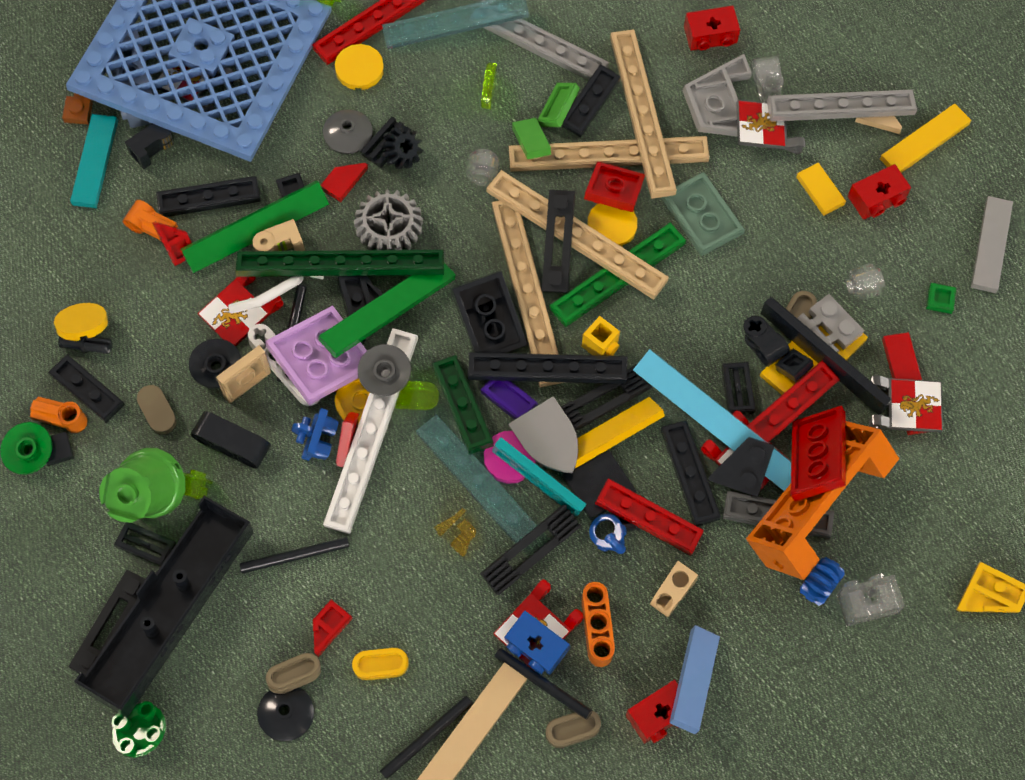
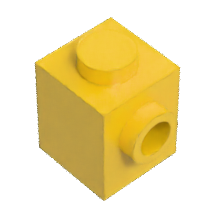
[581,316,620,356]

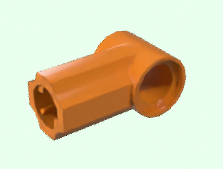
[122,200,178,241]
[30,397,88,433]

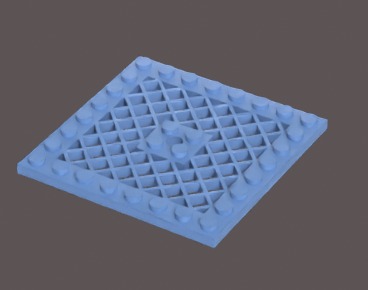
[66,0,331,162]

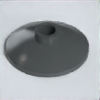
[323,110,373,154]
[358,344,411,396]

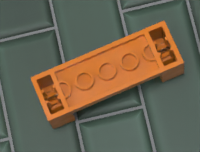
[746,421,900,580]

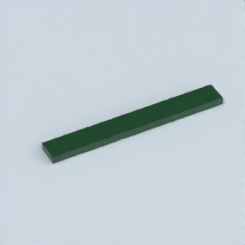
[236,250,444,277]

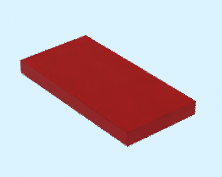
[790,405,846,502]

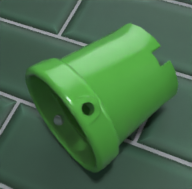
[99,448,185,523]

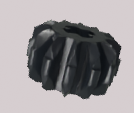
[379,126,424,169]

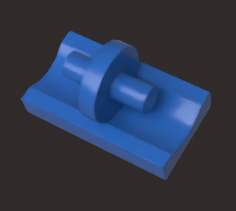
[291,408,339,461]

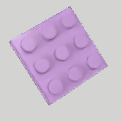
[266,306,367,405]

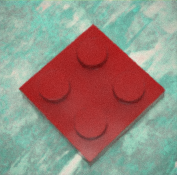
[584,161,645,212]

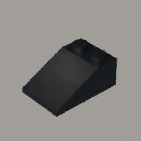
[449,271,528,353]

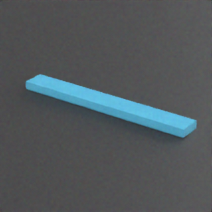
[633,349,791,491]

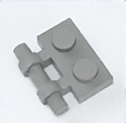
[797,294,864,353]

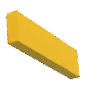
[880,104,972,173]
[575,397,665,468]

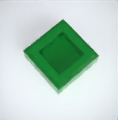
[926,283,957,314]

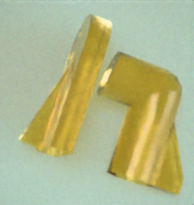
[433,507,476,557]

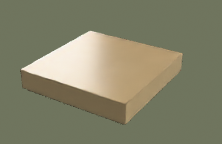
[216,345,271,403]

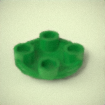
[112,701,166,758]

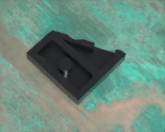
[337,275,383,317]
[708,437,775,497]

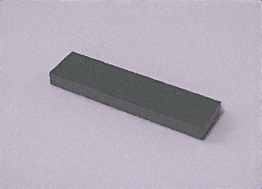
[722,491,835,539]

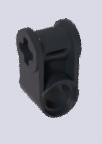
[743,316,790,367]

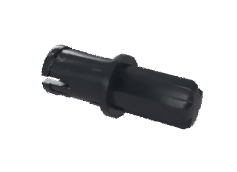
[58,336,113,354]

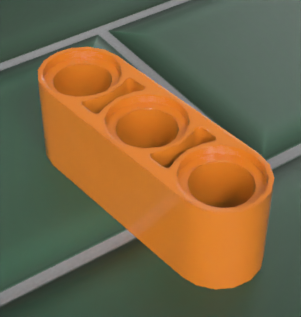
[582,582,615,667]

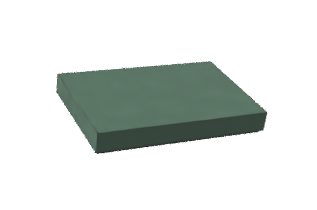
[661,172,745,256]

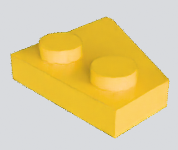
[956,562,1025,613]

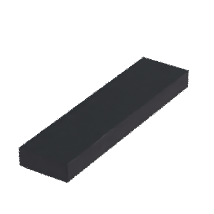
[156,176,261,217]
[660,420,721,526]

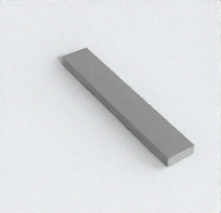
[471,0,609,81]
[767,89,917,122]

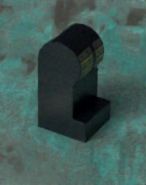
[125,123,174,170]

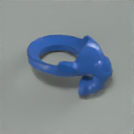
[589,514,627,554]

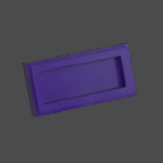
[481,380,538,420]

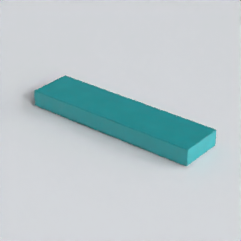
[70,114,118,208]
[492,437,587,517]

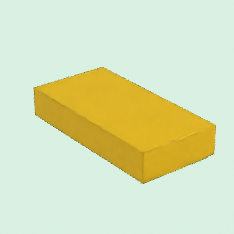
[796,162,846,216]

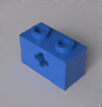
[504,611,570,676]

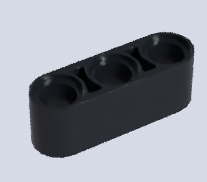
[190,411,271,469]

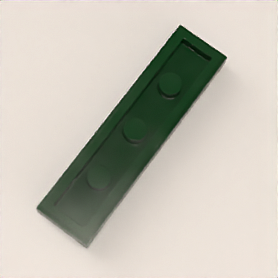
[432,355,494,455]

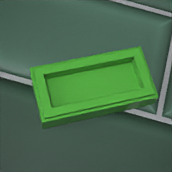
[537,83,580,127]
[512,118,551,160]

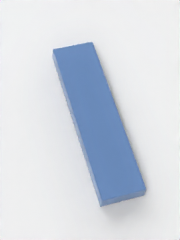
[669,625,720,734]

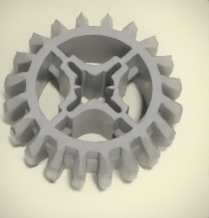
[354,189,423,250]

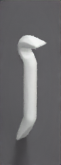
[228,276,324,313]

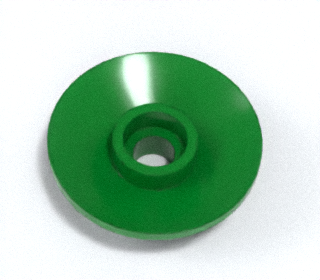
[0,422,52,475]

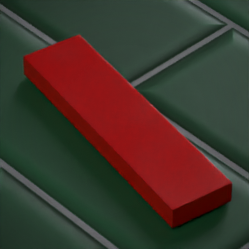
[882,332,926,435]
[747,360,840,443]
[595,478,704,556]

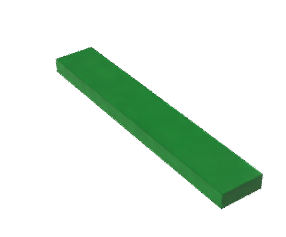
[180,181,329,273]
[550,222,686,327]
[319,263,456,358]

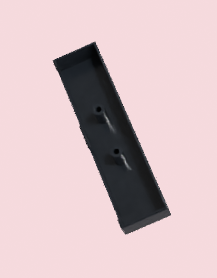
[74,496,254,718]

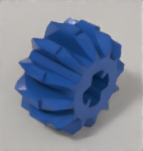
[800,557,844,606]

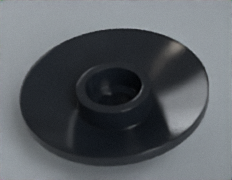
[189,339,241,388]
[257,688,314,742]

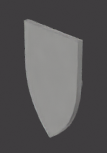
[508,396,578,473]

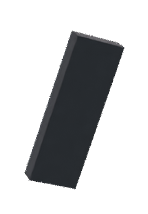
[561,64,621,138]
[48,354,125,423]

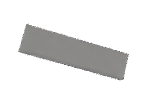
[971,196,1013,293]

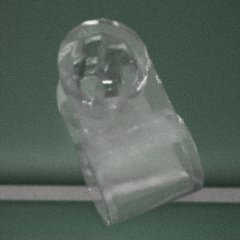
[751,55,784,103]

